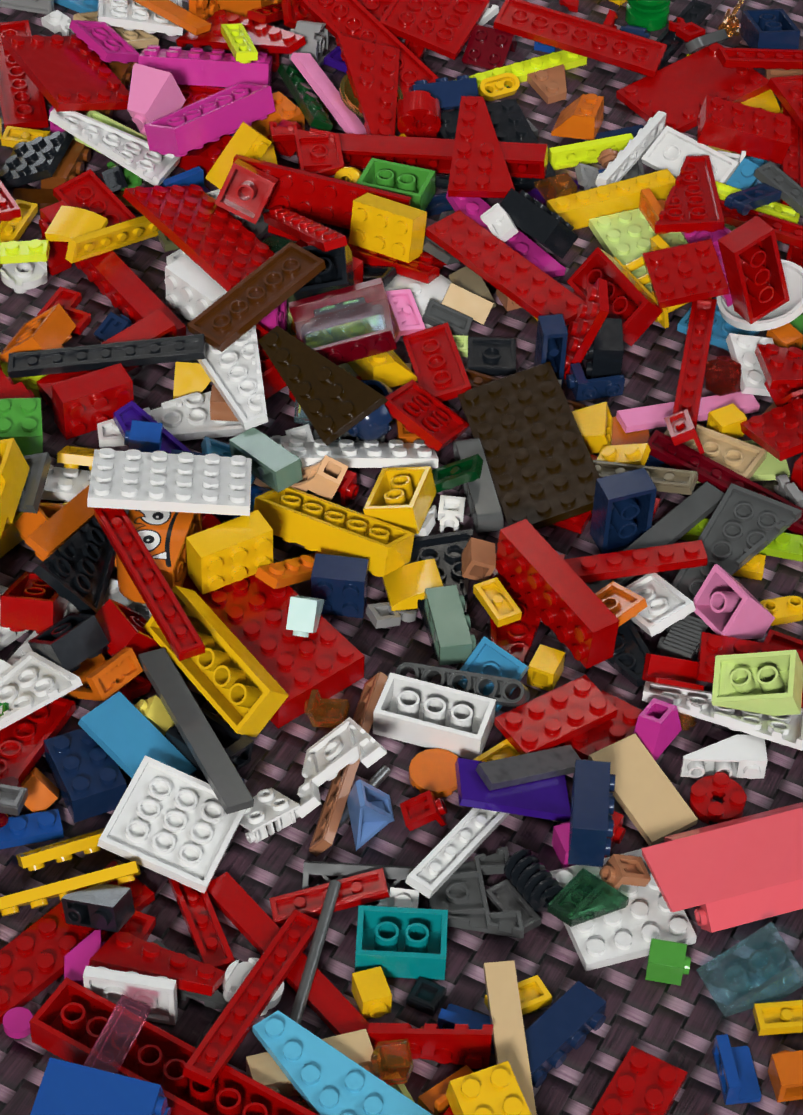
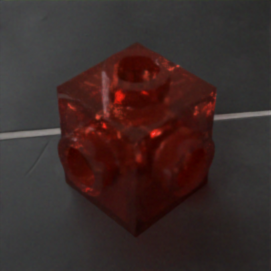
[705,356,741,396]

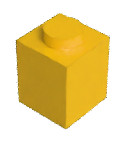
[706,403,747,439]
[527,644,566,692]
[351,966,392,1019]

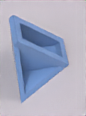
[347,779,395,851]

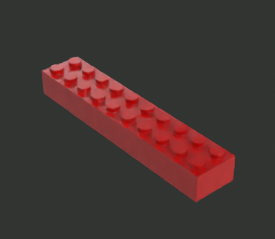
[29,977,318,1115]

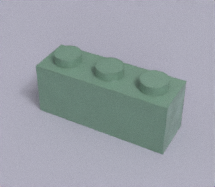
[229,427,303,493]
[424,585,476,666]

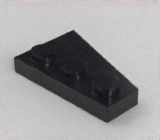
[605,619,651,687]

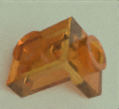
[305,689,350,728]

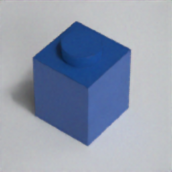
[124,420,163,453]

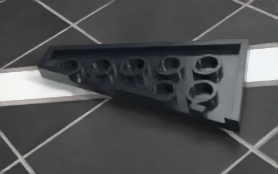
[32,516,116,615]
[405,529,473,661]

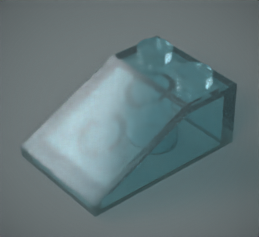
[696,921,803,1017]

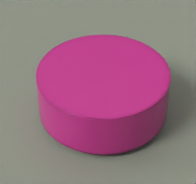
[3,1007,33,1039]

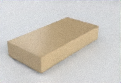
[441,283,494,325]

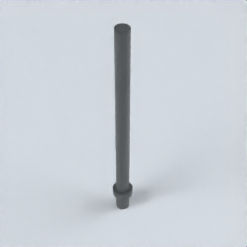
[290,880,341,1025]

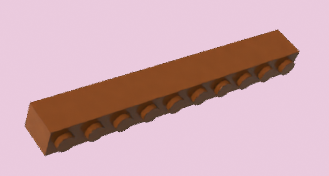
[41,61,138,189]

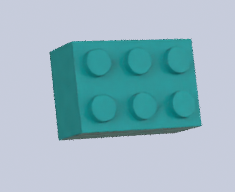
[355,905,448,980]

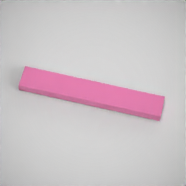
[290,52,367,135]
[616,391,760,433]

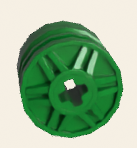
[625,0,670,32]

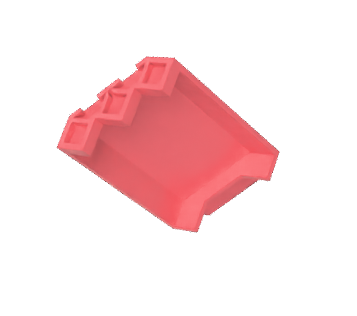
[641,802,803,933]

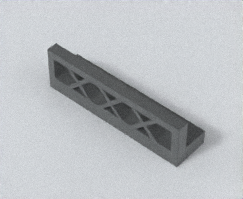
[302,860,419,904]

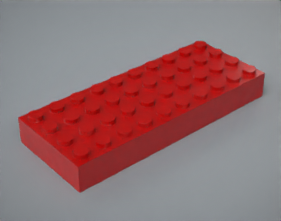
[182,513,365,729]

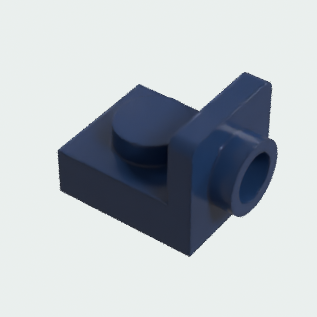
[94,312,132,342]

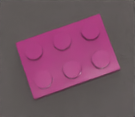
[69,20,140,64]

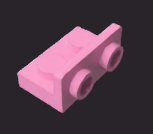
[382,289,426,343]

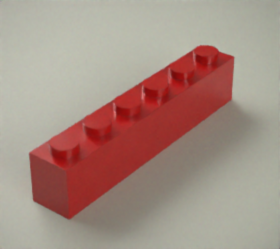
[36,309,178,411]

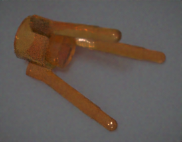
[718,0,744,37]

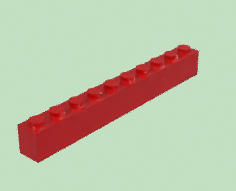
[338,133,548,179]
[39,200,186,336]

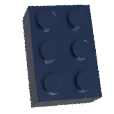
[740,9,800,50]
[590,468,657,554]
[44,728,127,823]
[568,759,615,867]

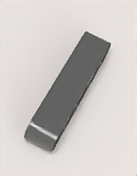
[453,438,504,534]
[395,662,530,708]

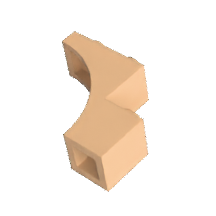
[253,455,349,501]

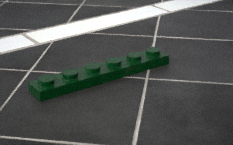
[278,63,333,132]

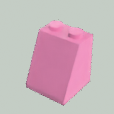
[127,63,186,137]
[693,564,775,639]

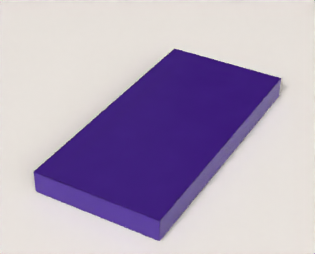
[455,758,571,822]

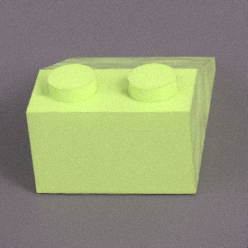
[711,650,803,716]

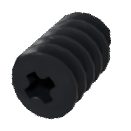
[504,849,565,912]

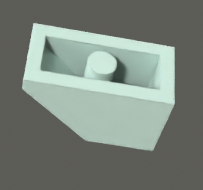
[286,595,324,637]

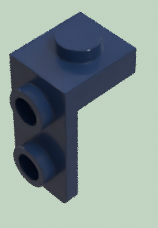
[566,363,625,401]

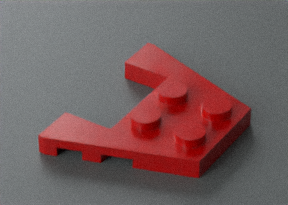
[269,121,344,177]

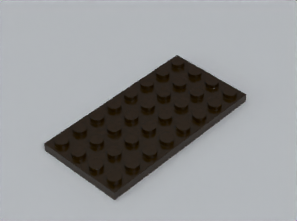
[458,361,600,530]

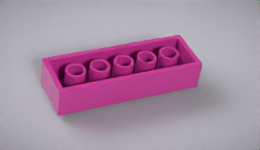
[138,45,273,87]
[144,82,275,157]

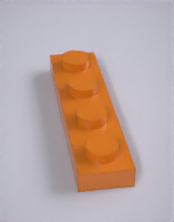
[255,551,323,589]

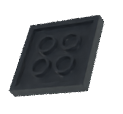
[0,131,74,189]

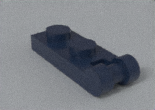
[724,183,782,216]

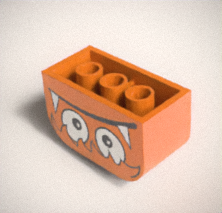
[115,510,202,604]

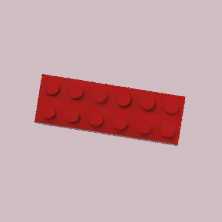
[496,519,619,669]

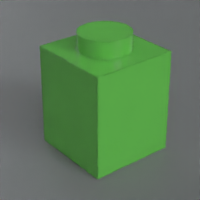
[645,938,691,986]

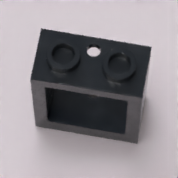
[165,708,254,783]

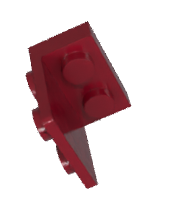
[462,24,517,70]

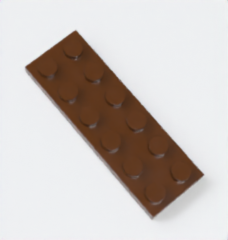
[187,242,326,352]

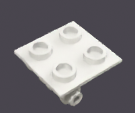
[239,787,300,843]

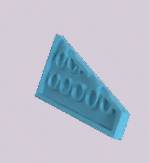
[252,1010,433,1115]

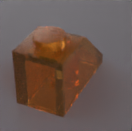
[535,173,577,202]

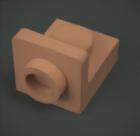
[599,854,651,894]

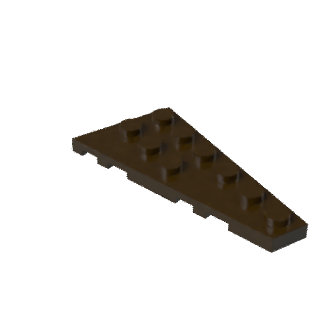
[258,326,388,446]

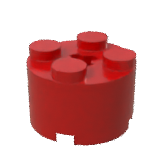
[397,90,441,138]

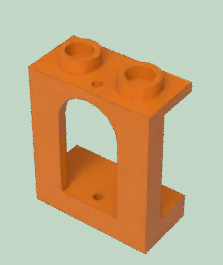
[66,647,143,701]

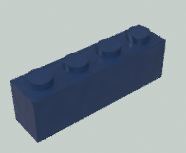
[525,981,606,1088]

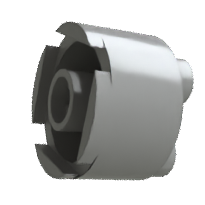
[289,20,329,66]

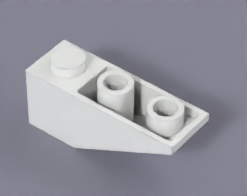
[680,734,768,779]

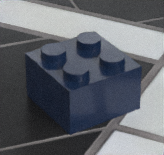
[311,553,369,618]

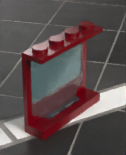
[288,278,397,365]

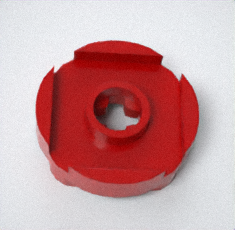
[689,772,747,824]

